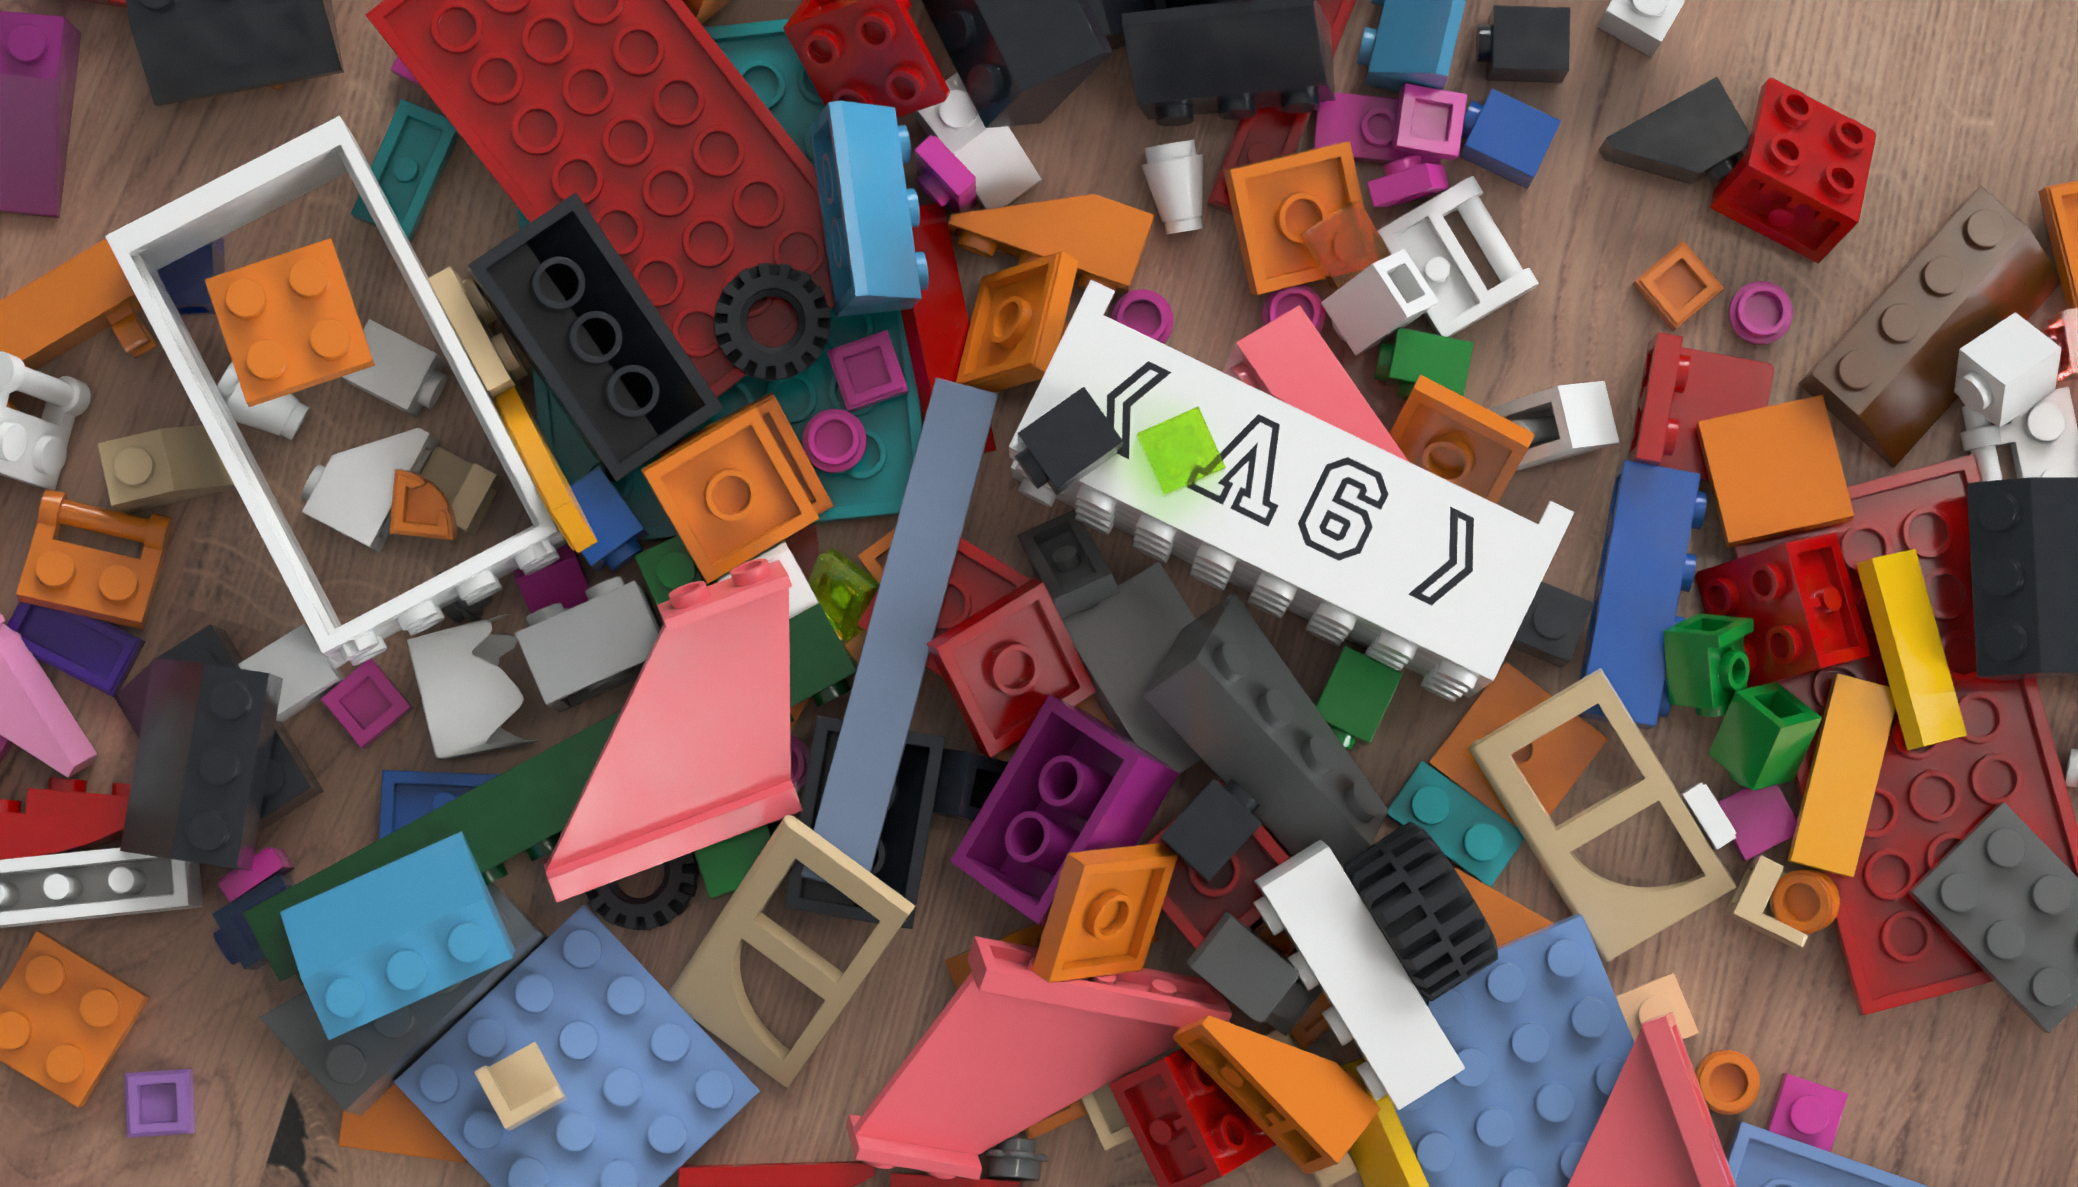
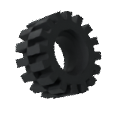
[714,262,831,381]
[584,852,699,931]

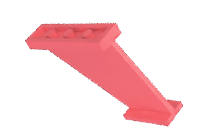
[543,558,803,903]
[846,936,1232,1180]
[1567,1012,1737,1187]

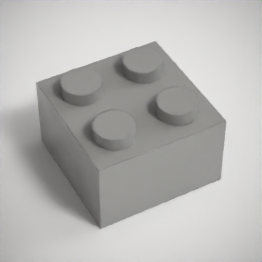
[515,577,662,712]

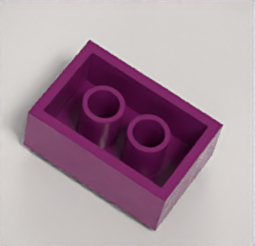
[950,694,1179,927]

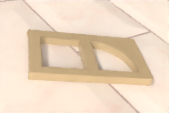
[1468,668,1736,963]
[668,815,915,1089]

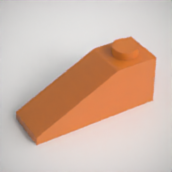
[1172,1015,1381,1175]

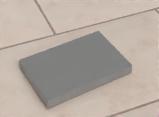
[1062,562,1203,774]

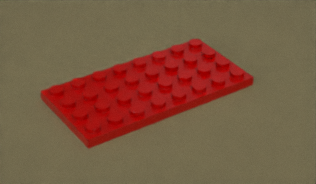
[365,0,834,398]
[1730,454,2078,1015]

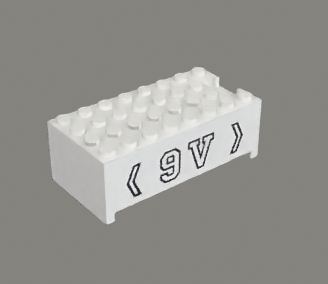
[1008,280,1574,702]

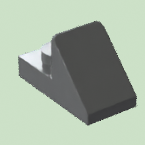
[1017,509,1120,619]
[1186,911,1322,1036]

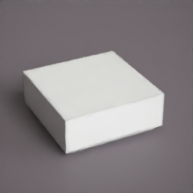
[1680,783,1737,850]

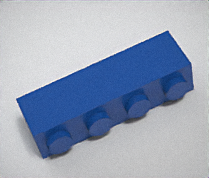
[1578,460,1708,730]

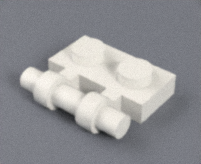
[1960,387,2078,482]

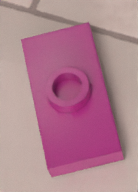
[1313,92,1440,164]
[914,135,977,214]

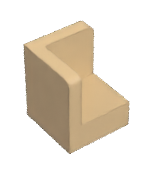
[420,447,505,537]
[1724,855,1808,948]
[474,1042,567,1131]

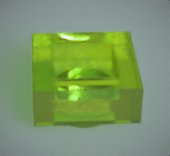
[1136,406,1226,497]
[807,548,880,641]

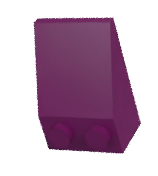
[0,11,81,218]

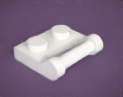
[1376,176,1539,337]
[0,351,91,490]

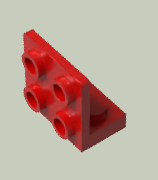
[783,0,950,118]
[1710,78,1876,264]
[1627,332,1774,482]
[1695,532,1871,688]
[1109,1022,1277,1187]

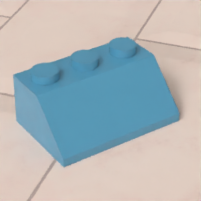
[1356,0,1466,93]
[809,101,929,317]
[280,831,515,1040]

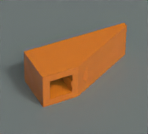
[948,194,1154,300]

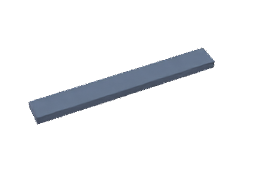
[801,378,998,885]

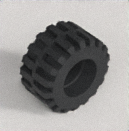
[1343,822,1498,1002]

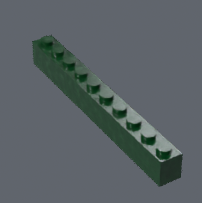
[243,603,856,986]

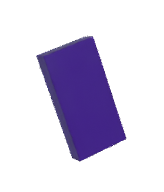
[7,602,146,697]

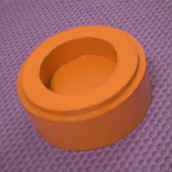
[1771,868,1840,934]
[1694,1050,1760,1115]

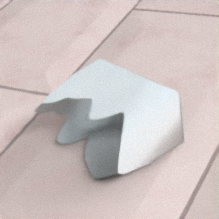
[407,614,539,760]

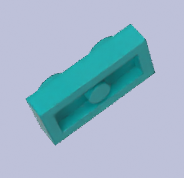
[350,99,460,242]
[1386,761,1524,887]

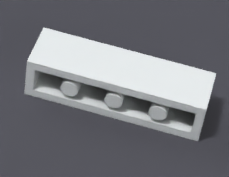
[1253,840,1465,1110]
[0,847,203,928]

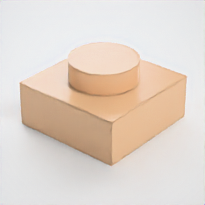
[1616,973,1699,1042]

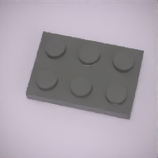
[1907,802,2078,1033]

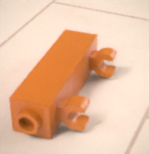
[0,239,157,411]

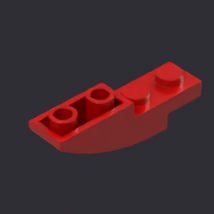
[0,777,131,860]

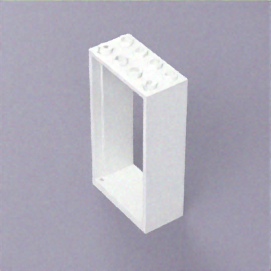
[105,116,567,666]

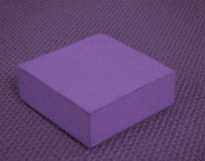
[124,1069,196,1138]

